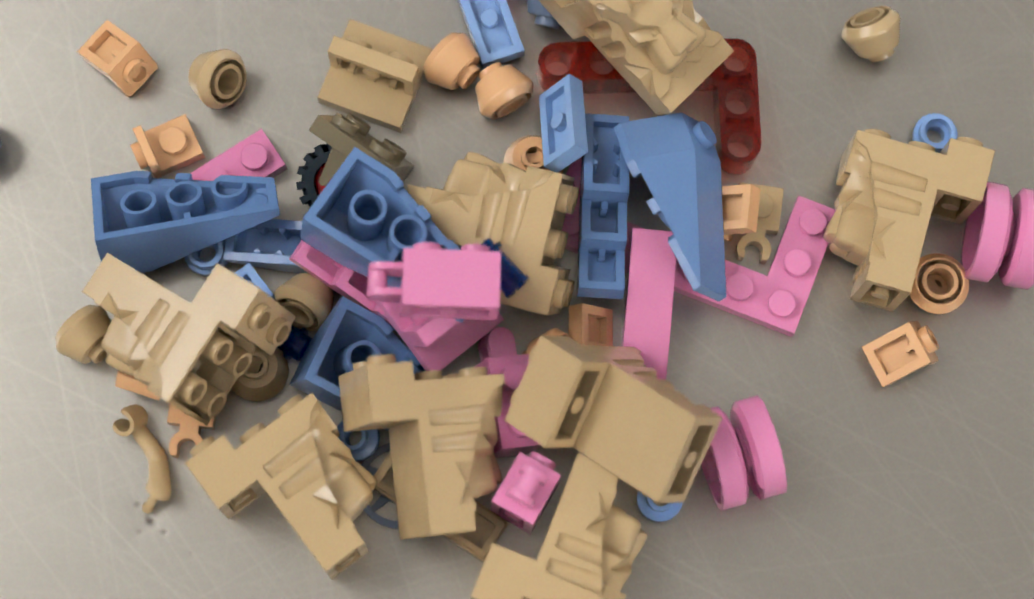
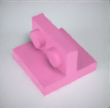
[375,301,504,371]

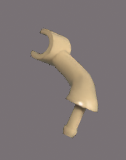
[113,404,172,514]

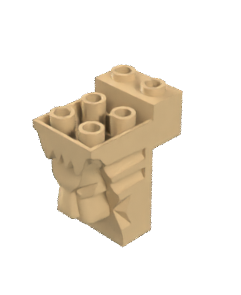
[538,0,734,115]
[823,129,995,312]
[407,152,579,316]
[82,253,296,426]
[504,335,723,504]
[338,354,505,540]
[185,393,377,580]
[471,453,647,599]

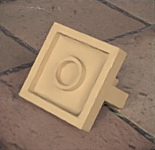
[317,19,432,133]

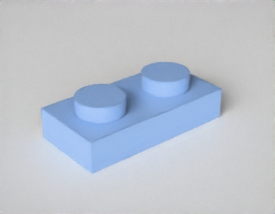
[458,0,525,70]
[539,74,588,173]

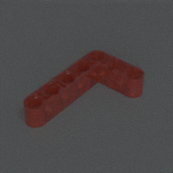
[537,38,761,175]

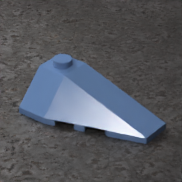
[614,112,726,302]
[300,147,464,323]
[91,171,280,273]
[289,297,425,431]

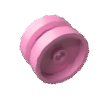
[961,181,1034,290]
[701,395,787,511]

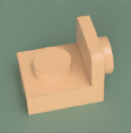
[77,20,158,97]
[130,114,205,178]
[722,184,761,242]
[862,321,939,387]

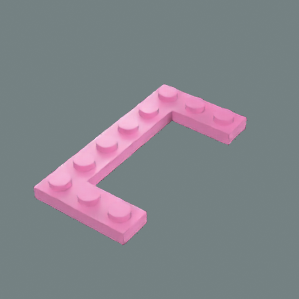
[562,157,835,337]

